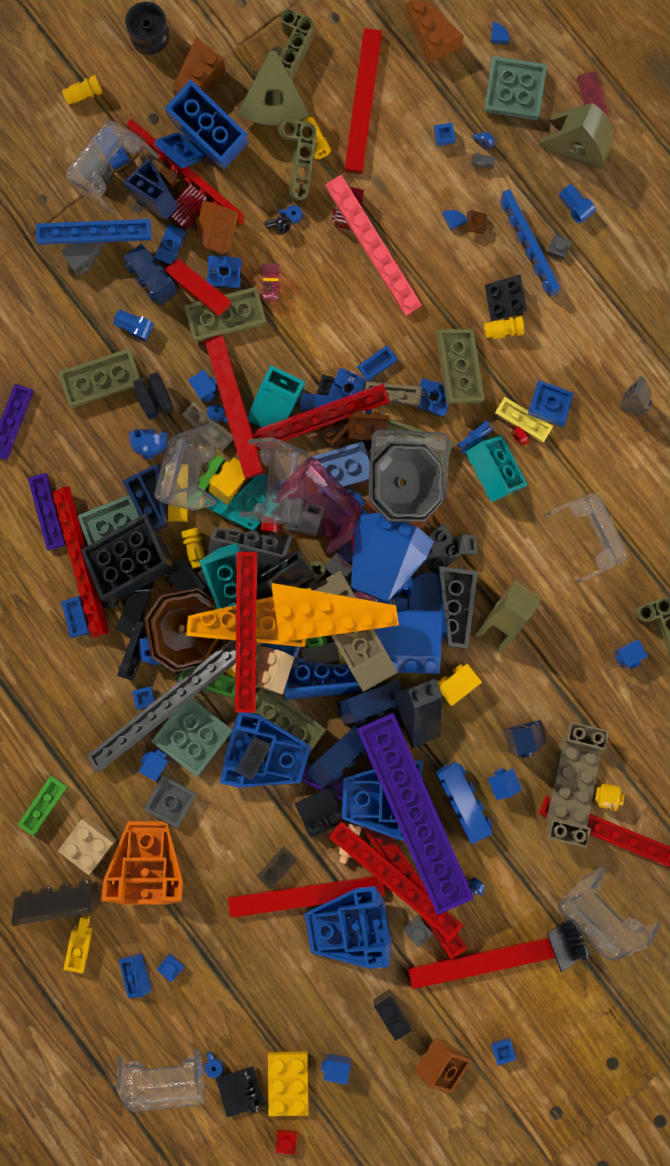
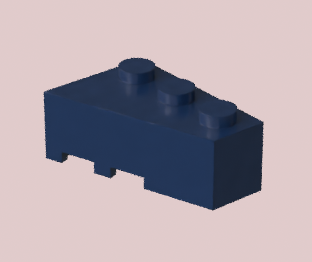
[123,157,178,219]
[123,243,178,306]
[122,464,169,531]
[336,680,402,725]
[503,720,546,758]
[307,724,367,789]

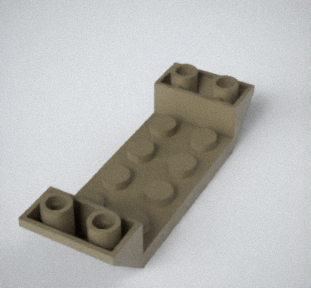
[310,570,398,692]
[547,722,609,848]

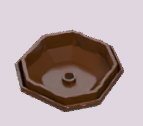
[144,588,226,672]

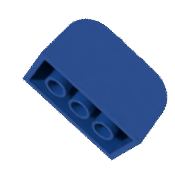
[165,79,249,171]

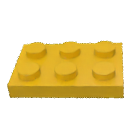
[268,1051,309,1116]

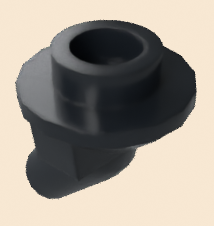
[264,216,291,235]

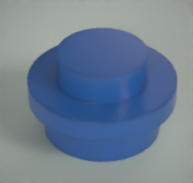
[467,877,486,896]

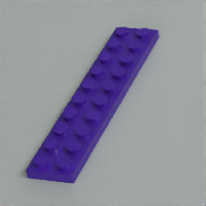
[357,713,474,915]

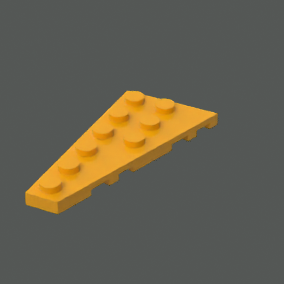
[271,583,399,642]
[186,588,311,647]

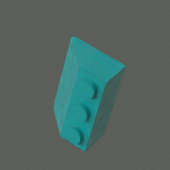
[466,435,528,503]
[200,542,241,609]

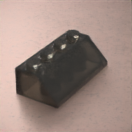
[12,879,100,926]

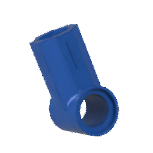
[559,184,596,224]
[113,309,154,341]

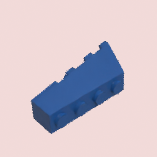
[284,658,363,700]
[434,761,493,844]

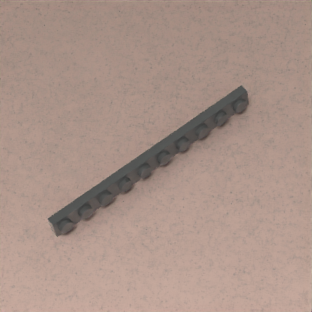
[87,640,236,772]

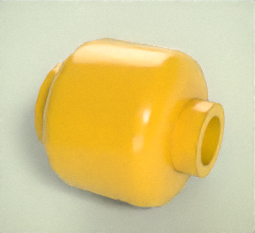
[595,783,625,811]

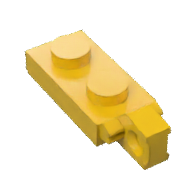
[64,915,92,974]

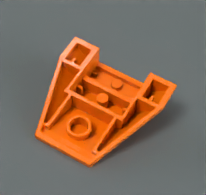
[102,821,183,905]

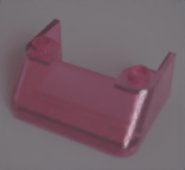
[275,457,361,554]

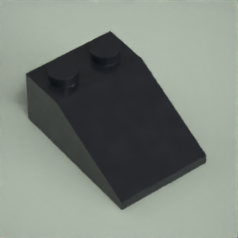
[393,678,442,748]

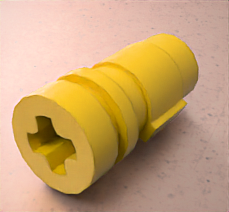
[62,75,103,105]
[303,117,331,159]
[484,316,524,339]
[181,528,205,569]

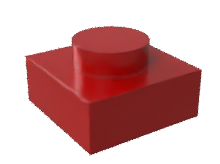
[276,1129,297,1155]

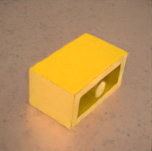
[209,457,250,505]
[437,663,482,706]

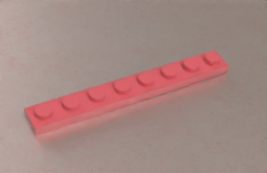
[325,175,422,317]

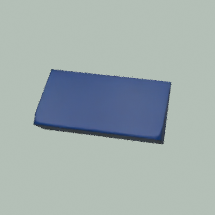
[119,953,151,998]

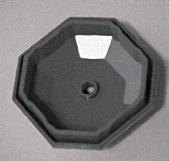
[369,442,443,522]

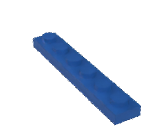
[500,189,560,297]
[36,219,152,245]

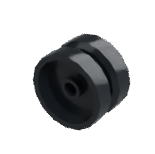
[125,1,170,55]
[133,371,174,420]

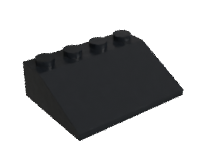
[81,513,177,604]

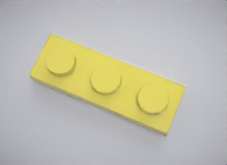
[494,397,553,443]

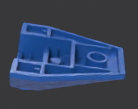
[351,513,434,603]
[220,712,311,788]
[342,761,423,841]
[304,886,392,969]

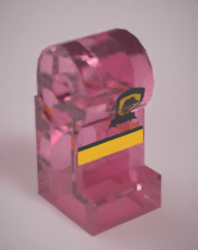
[262,264,280,302]

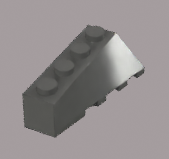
[208,527,293,570]
[439,566,478,649]

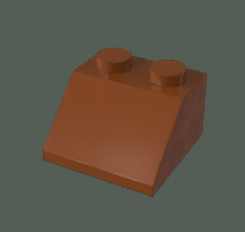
[195,200,239,254]
[414,1038,472,1094]

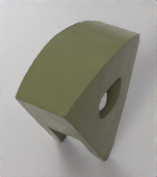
[237,51,309,125]
[539,103,614,169]
[475,579,541,653]

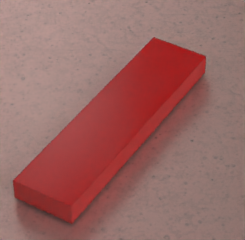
[164,258,231,317]

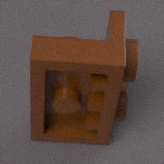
[348,410,391,441]
[316,418,349,448]

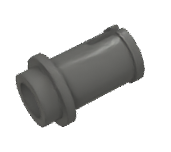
[471,152,495,169]

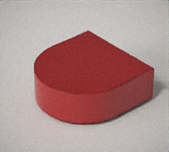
[510,426,529,446]
[261,523,281,533]

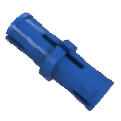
[457,421,493,454]

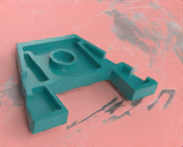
[200,473,280,531]

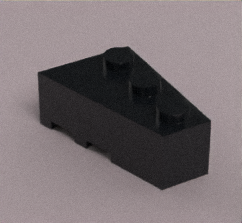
[257,550,315,599]

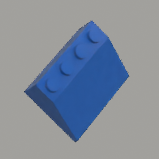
[374,610,442,674]

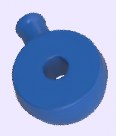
[473,132,495,149]
[279,205,303,224]
[207,404,228,424]
[205,1052,223,1078]

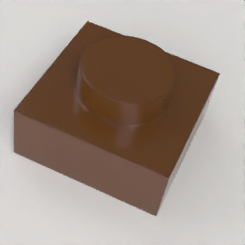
[159,166,179,192]
[466,210,487,235]

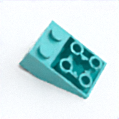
[248,365,306,428]

